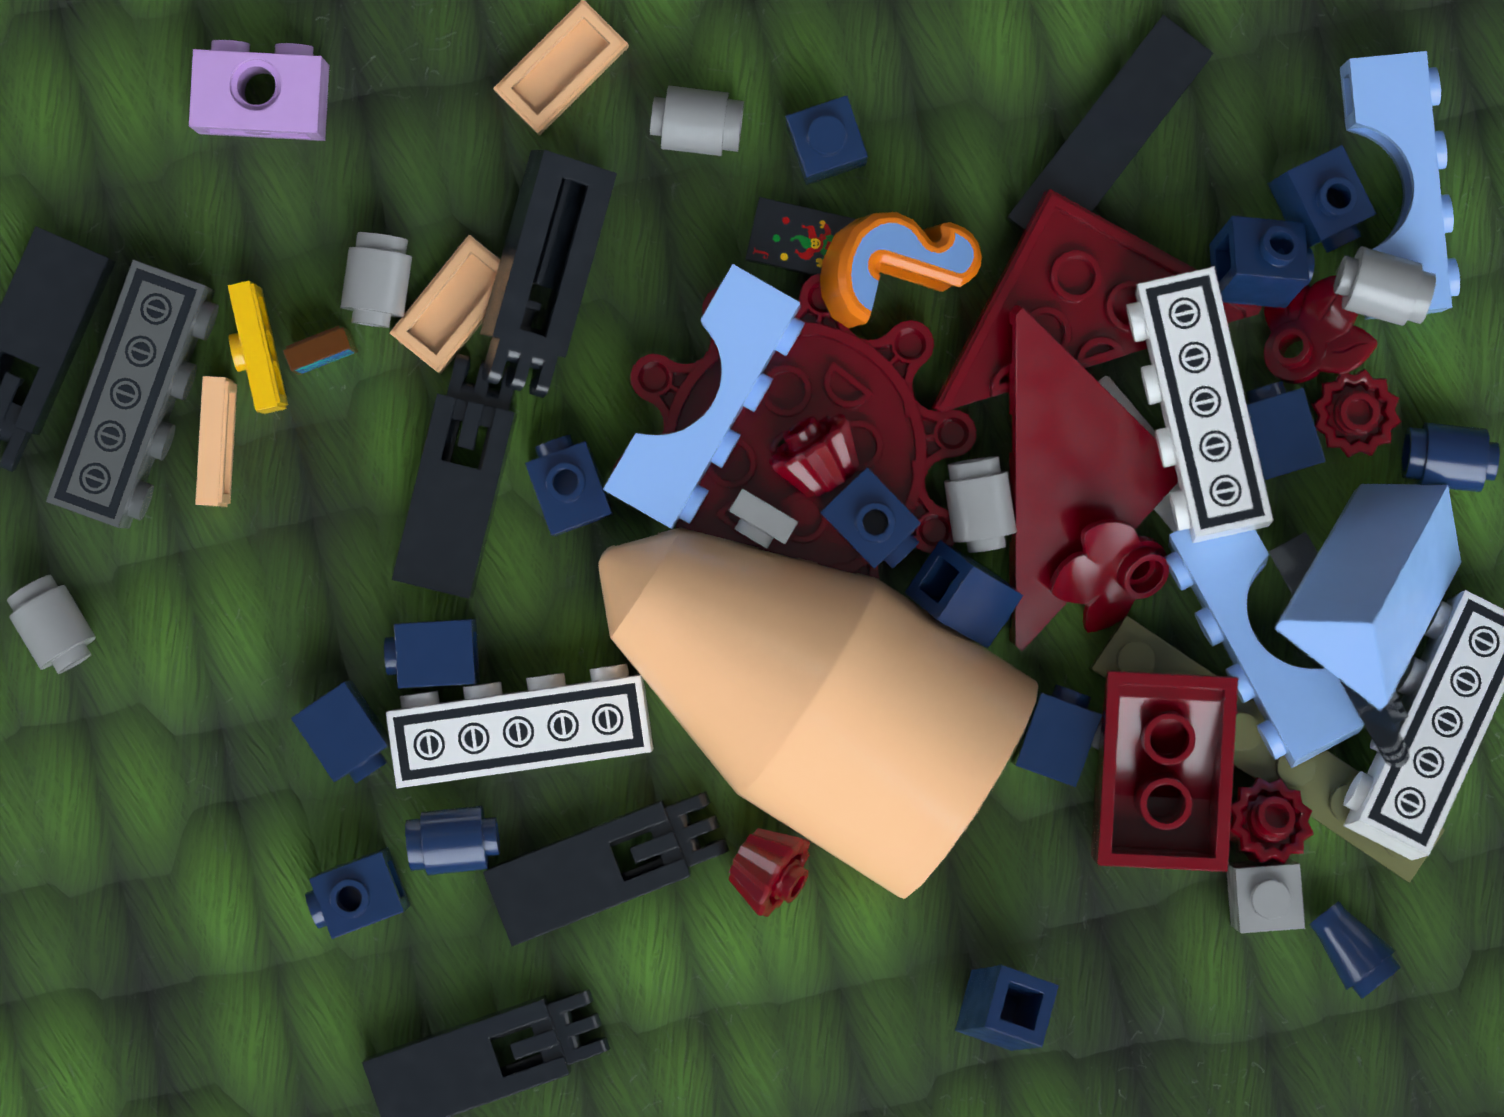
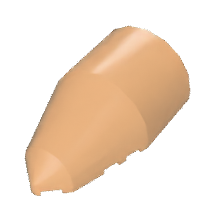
[598,527,1038,899]

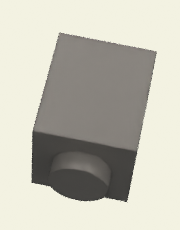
[1227,858,1305,933]

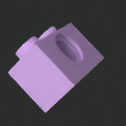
[189,40,329,141]

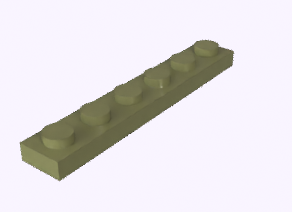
[1090,616,1445,883]

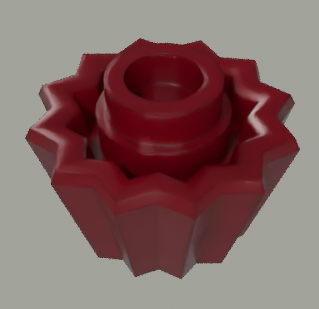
[1312,368,1402,458]
[769,413,859,498]
[1230,777,1314,864]
[728,828,810,917]

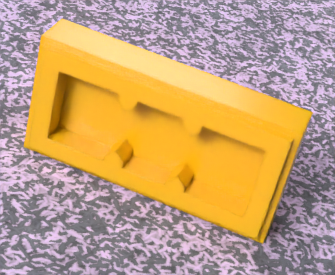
[228,281,288,414]

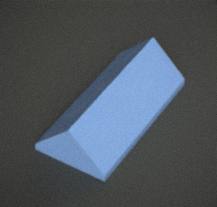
[1275,484,1461,710]

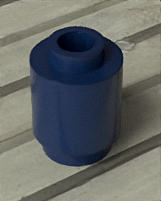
[1401,423,1500,492]
[405,805,500,875]

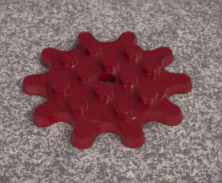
[612,273,977,581]

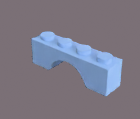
[1340,51,1460,320]
[603,264,805,529]
[1164,529,1364,768]

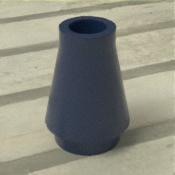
[1309,901,1401,999]

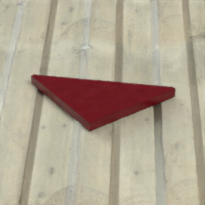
[932,189,1262,412]
[1009,305,1178,651]

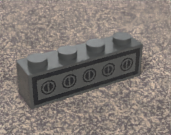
[46,260,219,529]

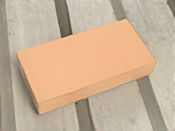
[493,0,629,136]
[389,235,500,374]
[195,376,237,507]

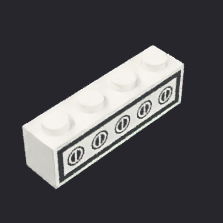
[1126,267,1273,544]
[1343,590,1504,860]
[386,664,654,788]

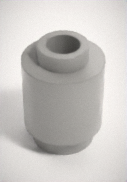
[650,85,744,156]
[340,232,412,328]
[1334,246,1436,326]
[944,456,1017,553]
[7,575,96,674]

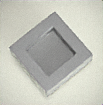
[729,489,798,549]

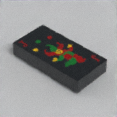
[745,197,855,276]

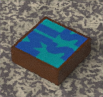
[283,326,358,375]

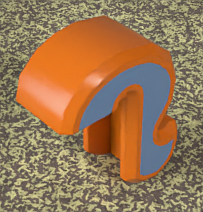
[820,212,982,328]

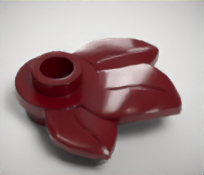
[1264,275,1378,384]
[1049,519,1169,633]

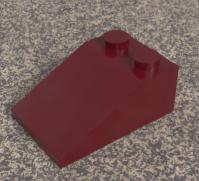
[1091,670,1238,872]

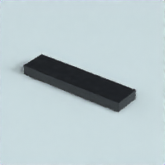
[1007,15,1214,232]

